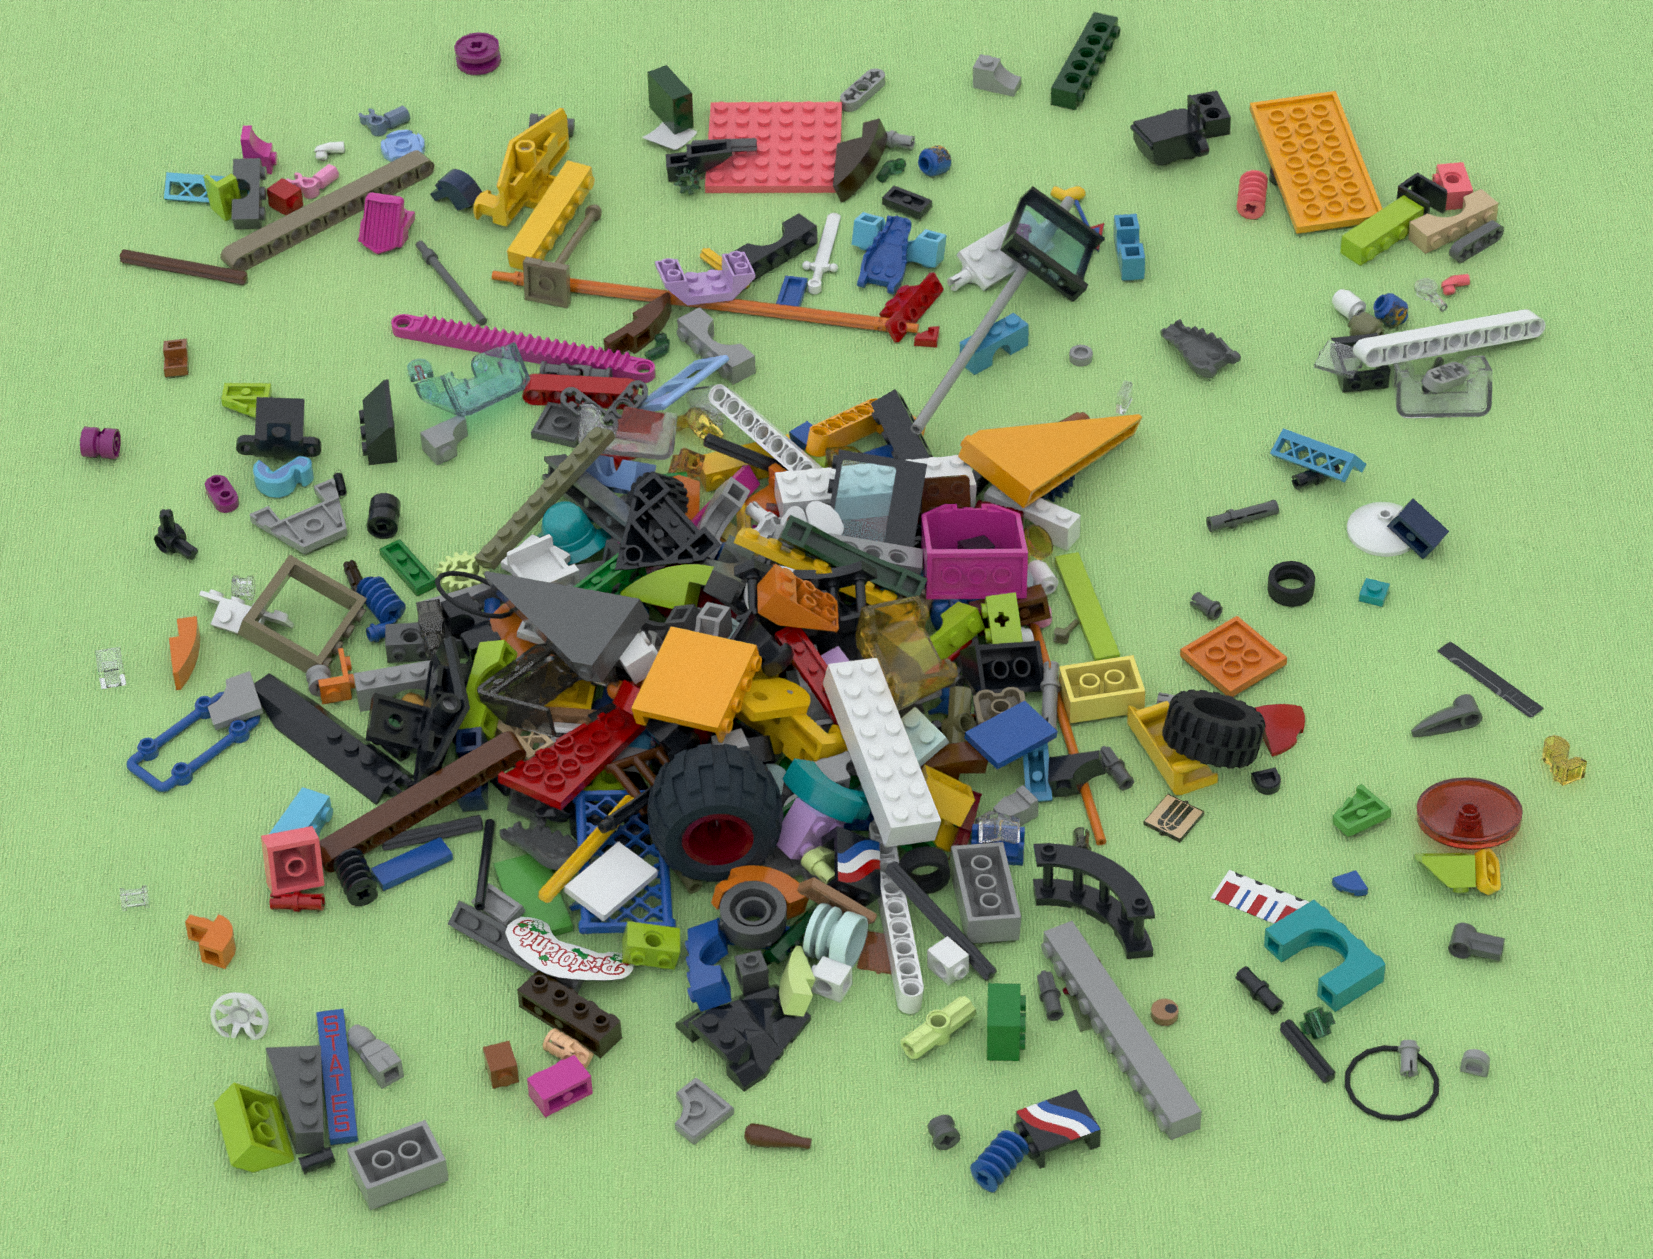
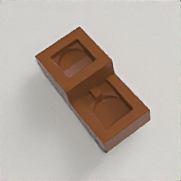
[163,338,188,377]

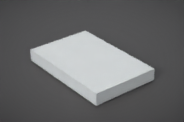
[564,842,658,921]

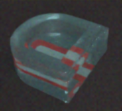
[407,359,434,382]

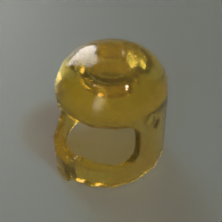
[1024,524,1053,564]

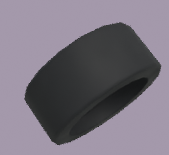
[1267,561,1315,607]
[899,846,951,894]

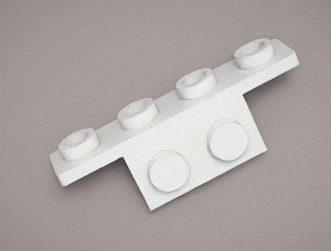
[199,589,294,634]

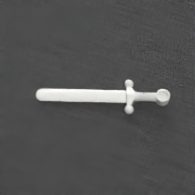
[802,213,841,294]

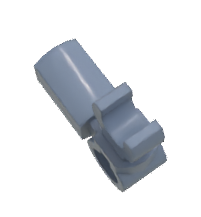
[359,106,410,136]

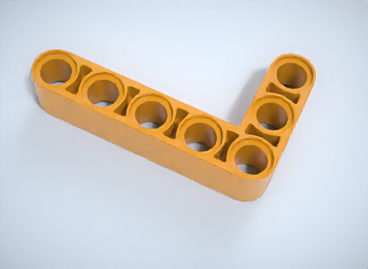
[806,398,926,457]

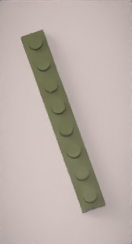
[474,427,616,569]

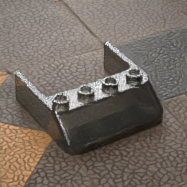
[477,643,620,737]

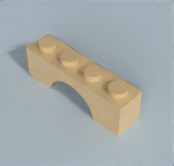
[1408,189,1499,254]

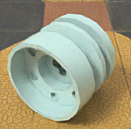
[803,903,868,968]

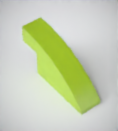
[620,564,714,609]

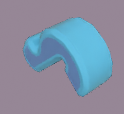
[253,456,314,498]

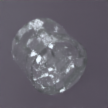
[231,575,255,600]

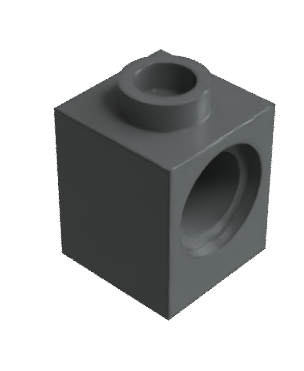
[734,950,769,995]

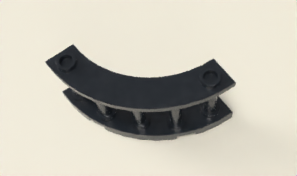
[734,559,880,636]
[1033,843,1155,959]

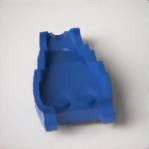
[857,215,912,295]

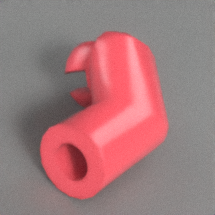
[1441,274,1470,295]

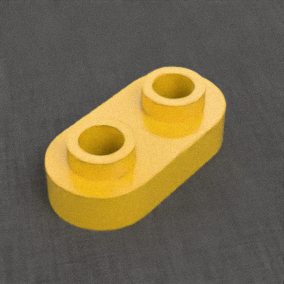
[1474,847,1501,895]

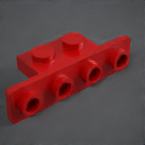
[879,272,944,343]

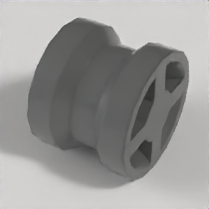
[927,1115,960,1150]

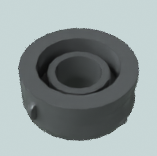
[719,881,787,950]

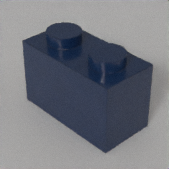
[1387,498,1449,559]

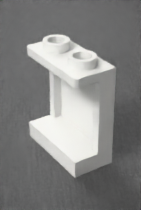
[507,534,580,587]

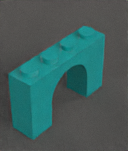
[1264,900,1386,1012]

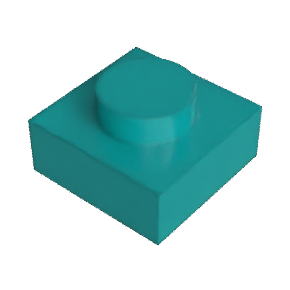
[1359,578,1390,607]

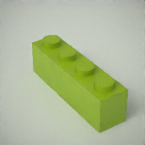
[1340,195,1424,266]

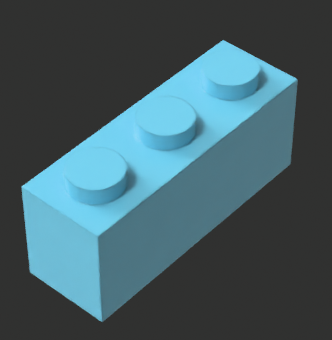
[269,787,333,837]

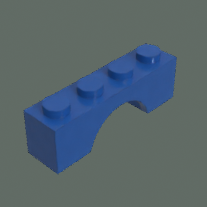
[685,919,731,1012]

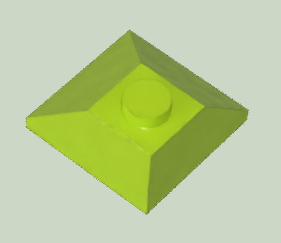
[1415,852,1476,893]

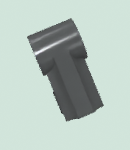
[1448,923,1505,961]

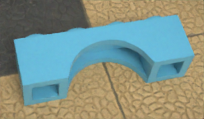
[851,212,947,268]

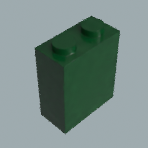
[647,65,694,135]

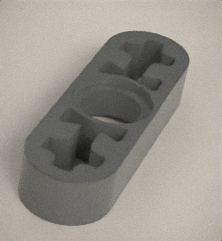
[1449,220,1504,263]

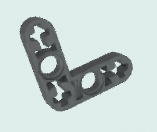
[560,380,648,436]

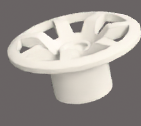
[210,992,269,1040]

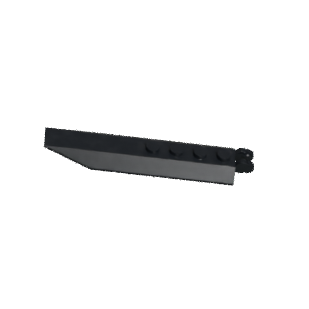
[254,673,414,805]

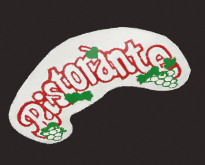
[505,917,634,980]

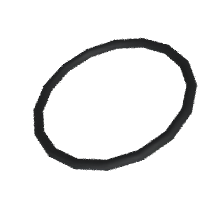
[435,571,514,619]
[1345,1045,1439,1121]

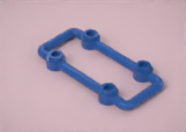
[126,691,260,792]

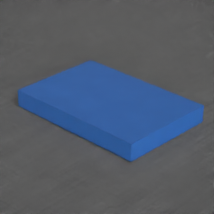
[964,701,1058,770]

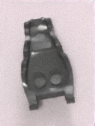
[1161,319,1241,378]
[500,821,577,871]

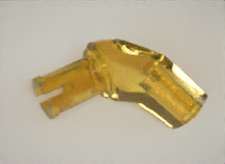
[670,408,724,440]

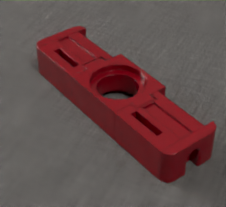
[948,790,982,860]

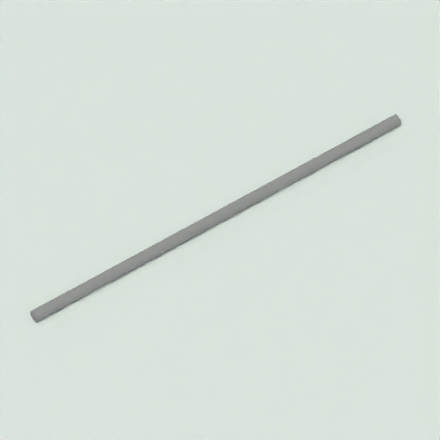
[910,196,1074,435]

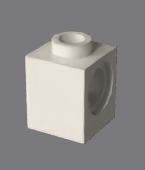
[927,936,969,986]
[811,956,852,1003]

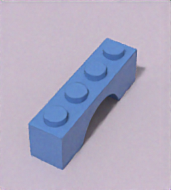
[586,455,656,494]

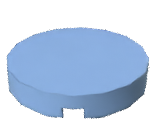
[381,130,425,162]

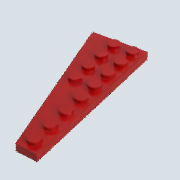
[498,705,646,810]

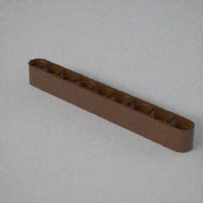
[319,731,527,873]

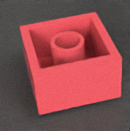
[261,826,325,896]

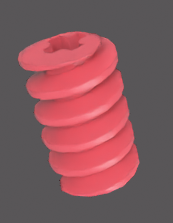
[1237,170,1268,220]

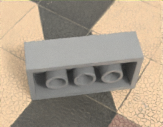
[949,842,1021,943]

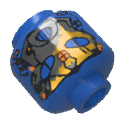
[918,145,951,177]
[1373,293,1408,327]

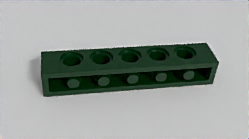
[1051,12,1121,110]

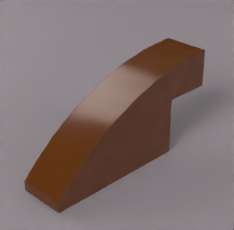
[920,741,988,780]

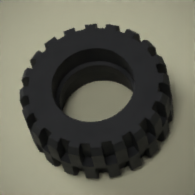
[1162,689,1266,769]

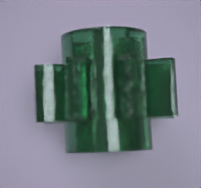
[674,168,703,195]
[1299,1006,1336,1040]

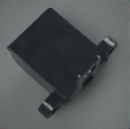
[1130,94,1209,165]
[236,397,322,460]

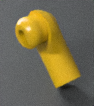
[1051,186,1086,201]

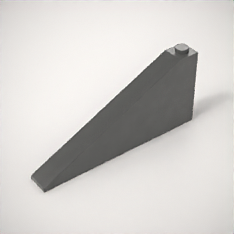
[483,571,649,683]

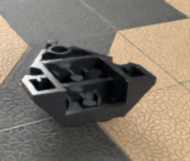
[614,471,721,571]

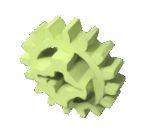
[436,551,490,593]

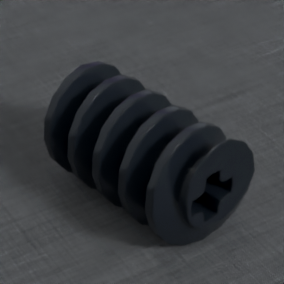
[333,848,378,906]

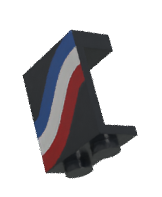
[821,826,881,907]
[1013,1089,1101,1169]

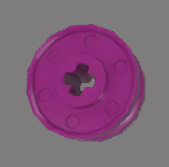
[454,32,501,75]

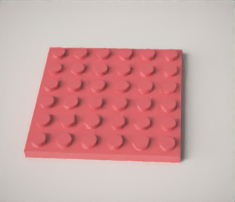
[705,101,842,193]

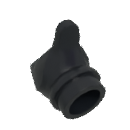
[534,799,576,823]

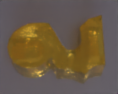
[1542,735,1587,786]

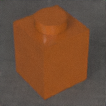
[483,1041,519,1089]

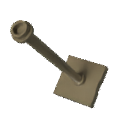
[523,204,602,308]

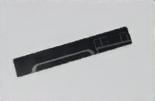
[1437,642,1543,718]

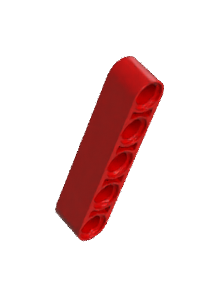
[522,374,639,410]

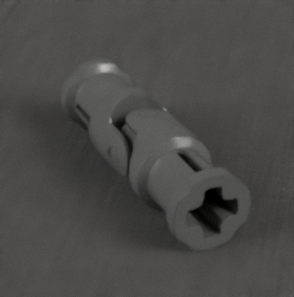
[539,361,613,377]

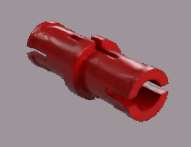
[269,891,325,912]

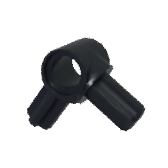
[154,509,198,560]

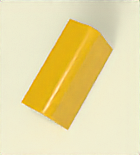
[1127,701,1218,795]

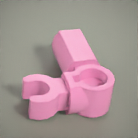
[286,164,339,199]

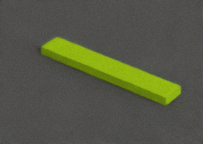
[1055,552,1120,661]

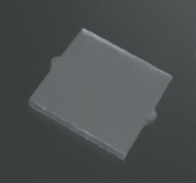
[1314,340,1362,379]

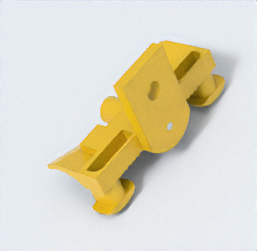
[473,108,589,227]
[735,666,848,762]

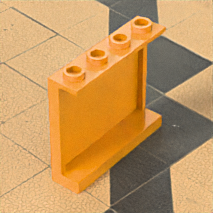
[631,626,762,743]

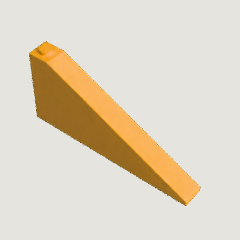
[958,414,1142,508]

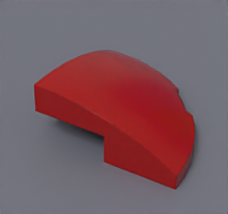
[1255,704,1305,757]

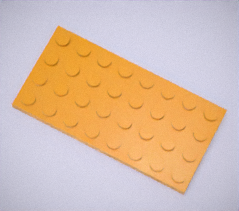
[1250,91,1382,234]

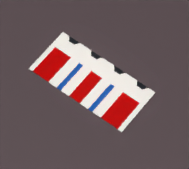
[1211,870,1309,924]

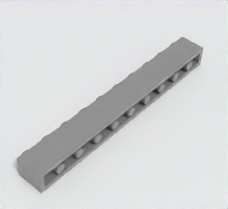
[1041,921,1202,1140]

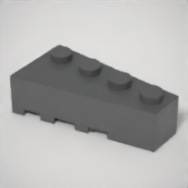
[266,1045,324,1154]

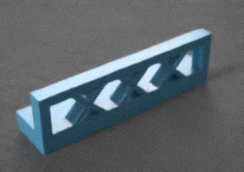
[1270,428,1367,483]

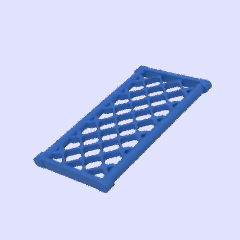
[573,790,676,934]

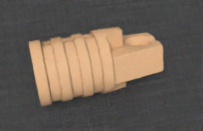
[543,1028,594,1068]

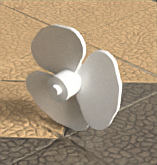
[780,501,844,535]

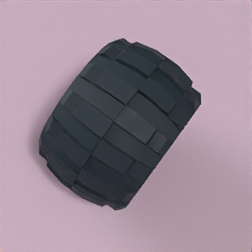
[647,743,783,882]

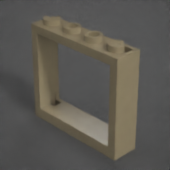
[238,555,367,673]

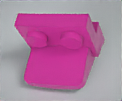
[358,193,415,254]

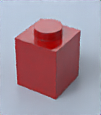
[266,178,304,216]

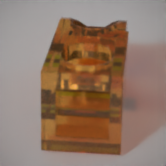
[668,447,705,479]

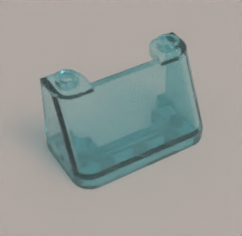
[414,342,530,417]

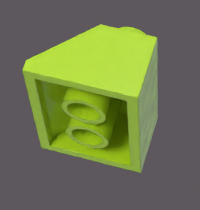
[214,1082,295,1173]

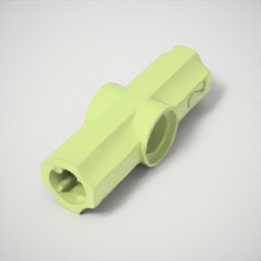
[900,996,976,1059]

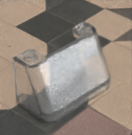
[1390,356,1493,418]
[578,403,678,460]

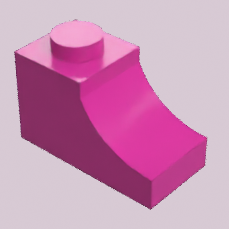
[240,125,278,174]

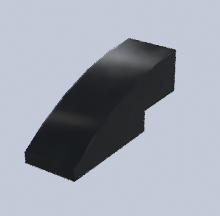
[666,139,732,182]

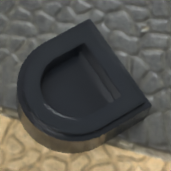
[1251,767,1281,795]

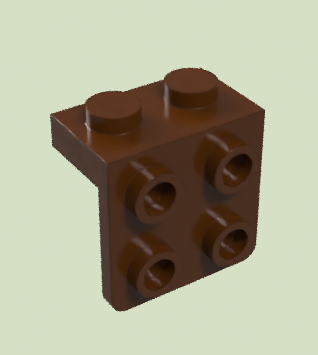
[920,475,971,522]

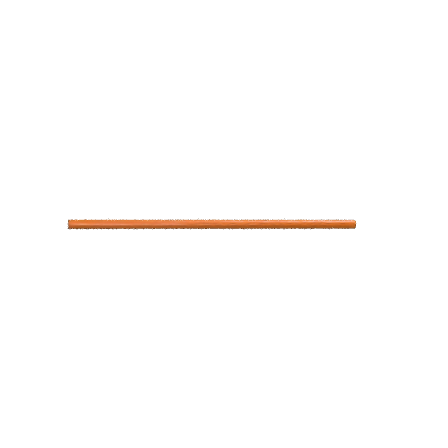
[1029,623,1107,845]

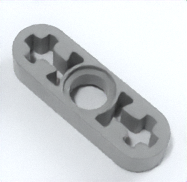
[840,69,885,112]
[1421,362,1470,393]

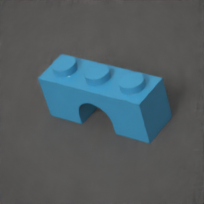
[1113,214,1145,281]
[960,313,1029,375]

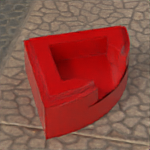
[914,326,940,348]

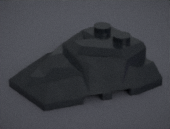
[675,984,811,1091]

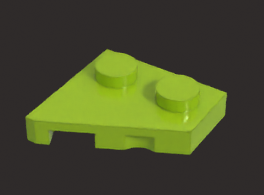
[221,383,272,418]

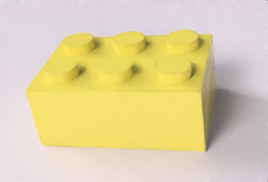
[1059,655,1145,723]

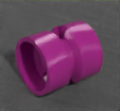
[80,426,121,459]

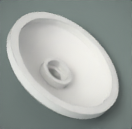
[1347,502,1411,557]

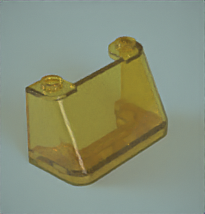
[856,595,958,710]

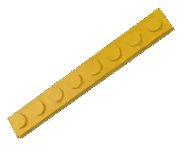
[734,527,925,626]

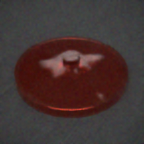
[1416,777,1523,850]

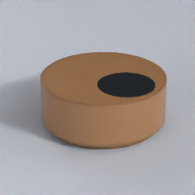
[1151,999,1178,1026]

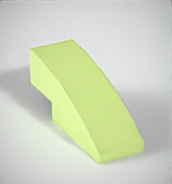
[779,946,816,1017]

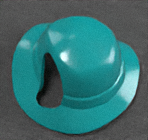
[537,501,611,565]

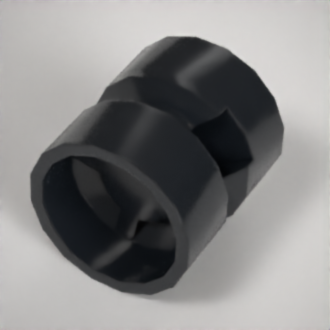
[366,493,401,539]

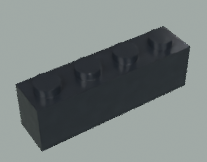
[871,389,933,460]

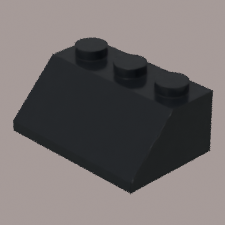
[359,379,398,465]
[960,641,1044,693]

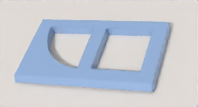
[635,355,729,415]

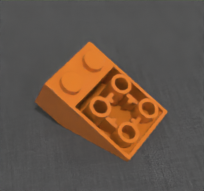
[757,564,839,632]

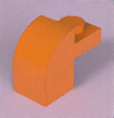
[185,914,236,969]

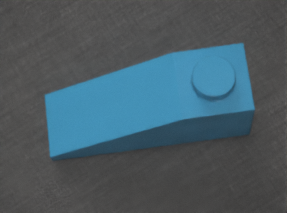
[1023,743,1052,802]

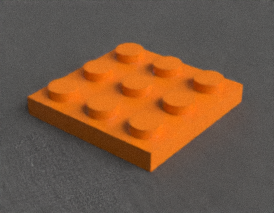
[1180,616,1287,697]

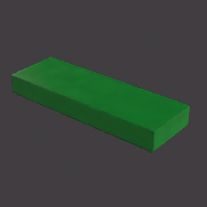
[379,539,436,597]

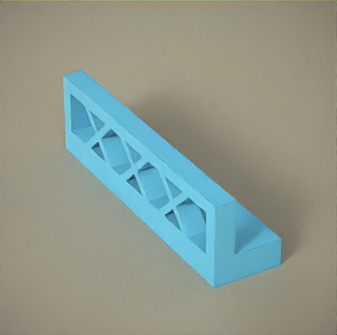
[164,172,250,203]

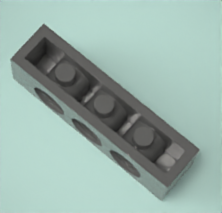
[385,621,466,663]

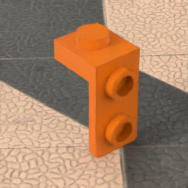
[318,648,355,704]

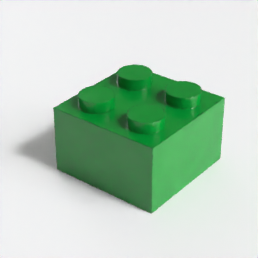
[987,983,1026,1061]

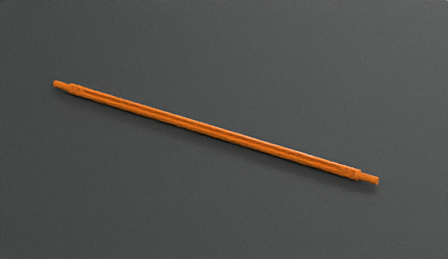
[492,271,919,333]

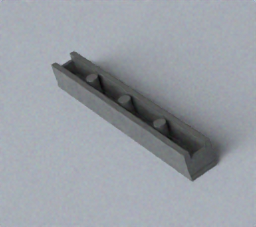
[542,454,630,543]

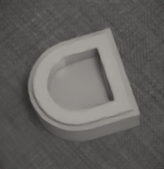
[1460,1049,1490,1077]

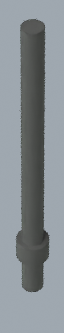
[416,240,487,326]

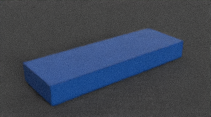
[371,837,453,891]

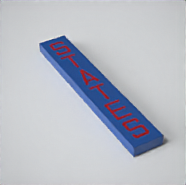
[316,1009,358,1145]

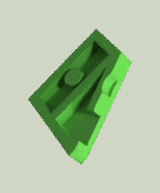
[1333,784,1391,837]

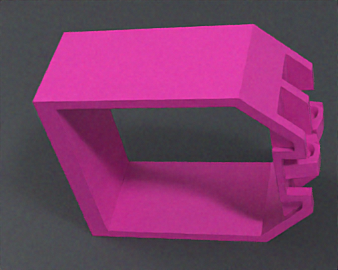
[921,504,1028,599]

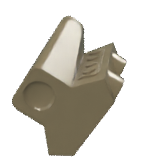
[972,687,1026,726]

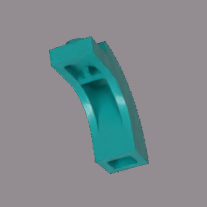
[782,758,871,823]

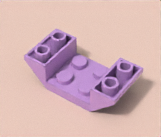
[655,251,755,305]

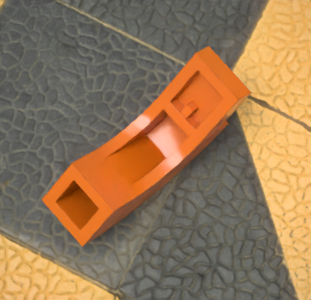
[711,865,809,920]

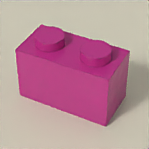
[527,1055,593,1117]

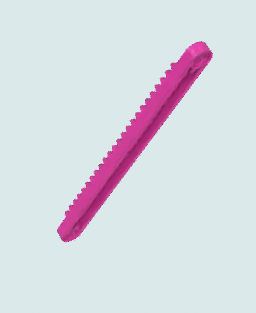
[391,314,656,383]

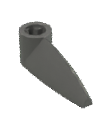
[1411,694,1483,737]

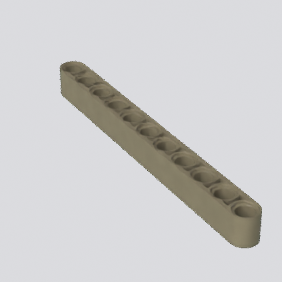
[220,150,435,271]

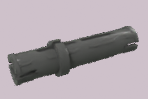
[1206,500,1279,532]

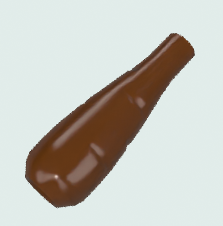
[744,1123,812,1149]

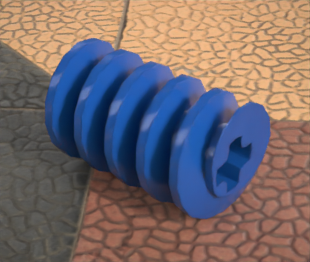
[356,576,406,623]
[970,1130,1029,1192]

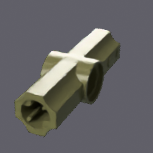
[941,686,976,744]

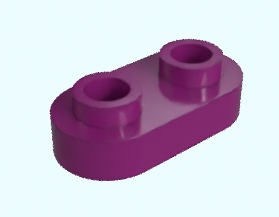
[205,475,239,513]

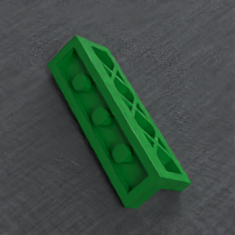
[573,553,647,595]

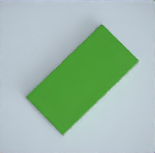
[493,854,573,936]

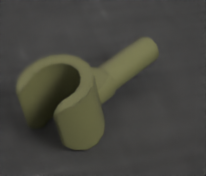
[1053,619,1079,644]

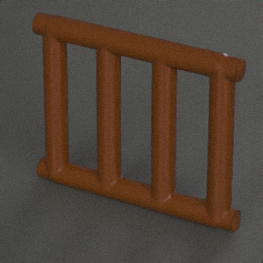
[604,746,670,816]

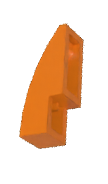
[169,616,200,690]

